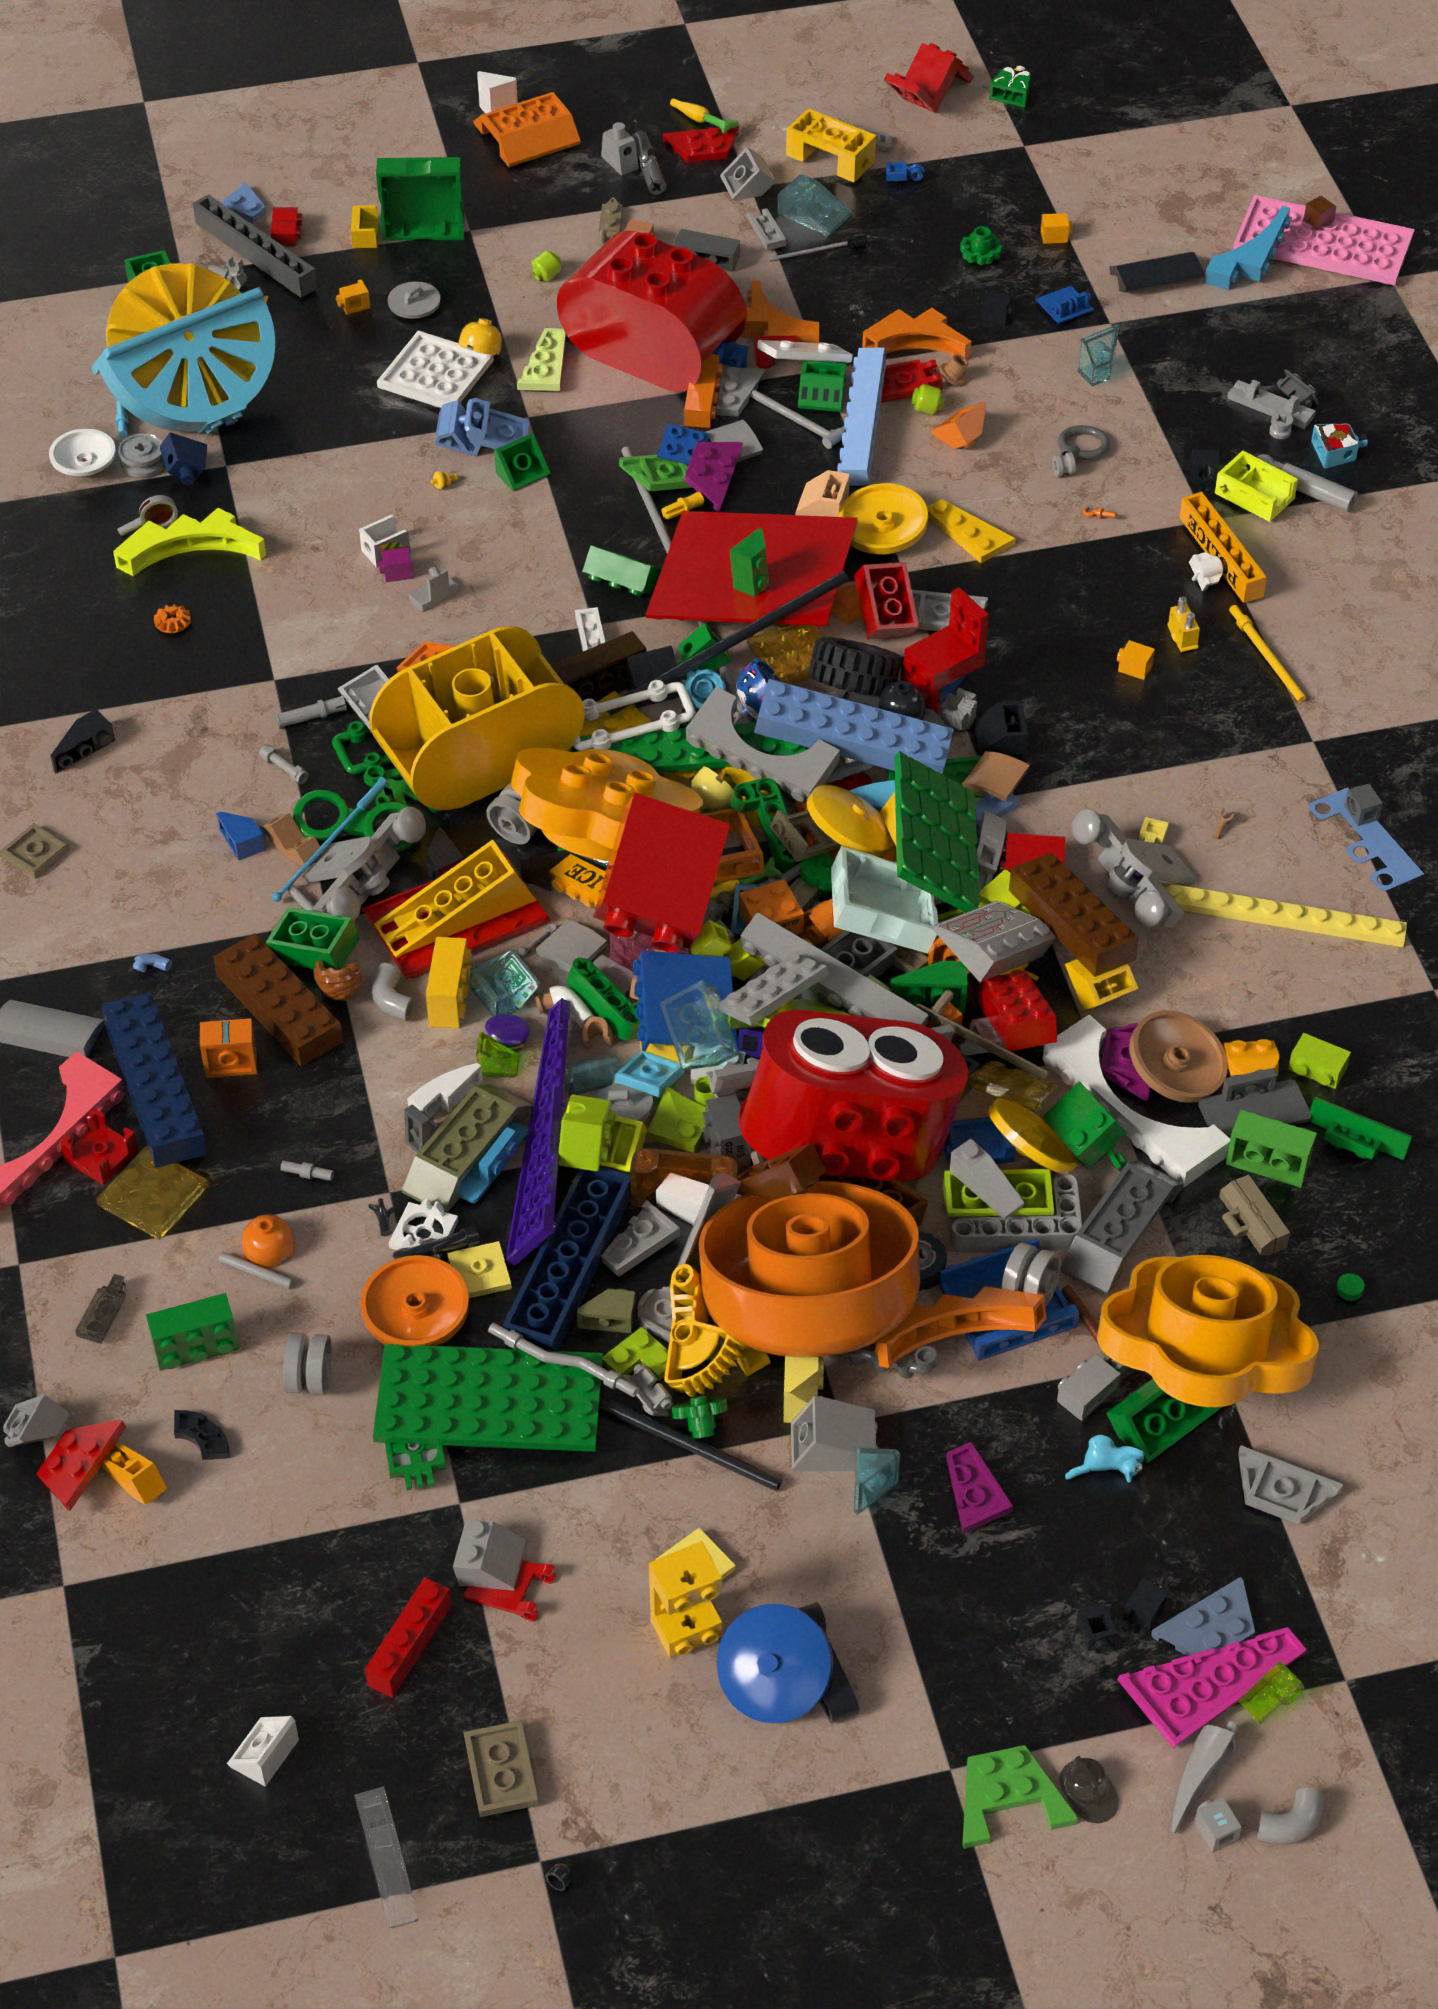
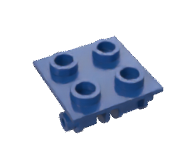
[1036,286,1094,324]
[657,424,710,465]

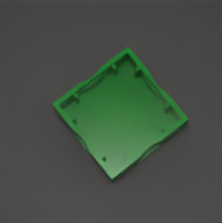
[376,157,465,241]

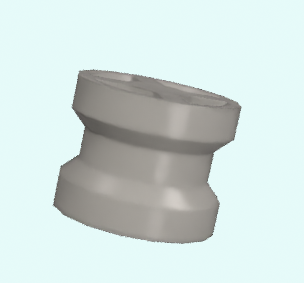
[1269,412,1293,439]
[1052,452,1076,477]

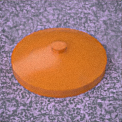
[360,1255,469,1346]

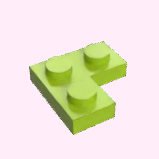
[603,1327,668,1381]

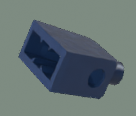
[160,432,207,485]

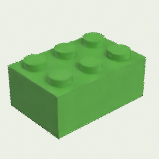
[1226,1110,1317,1188]

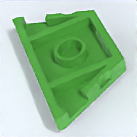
[619,454,692,491]

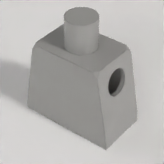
[601,122,639,176]

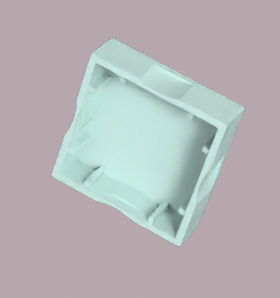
[831,846,938,953]

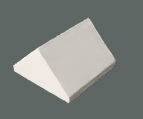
[477,71,518,113]
[227,1716,299,1787]

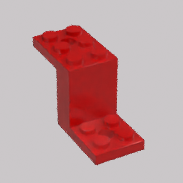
[884,43,973,113]
[902,588,989,714]

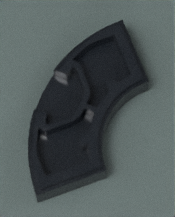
[174,1410,230,1460]

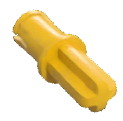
[661,492,704,519]

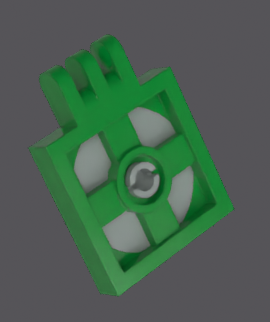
[385,1443,446,1491]

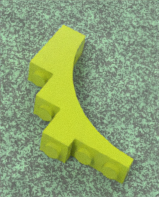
[113,508,266,576]

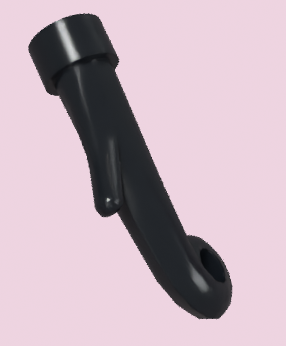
[392,1226,480,1259]

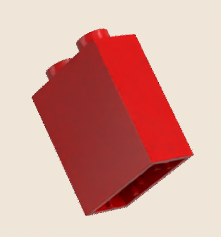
[593,792,730,953]

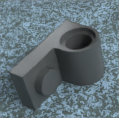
[404,1104,440,1153]

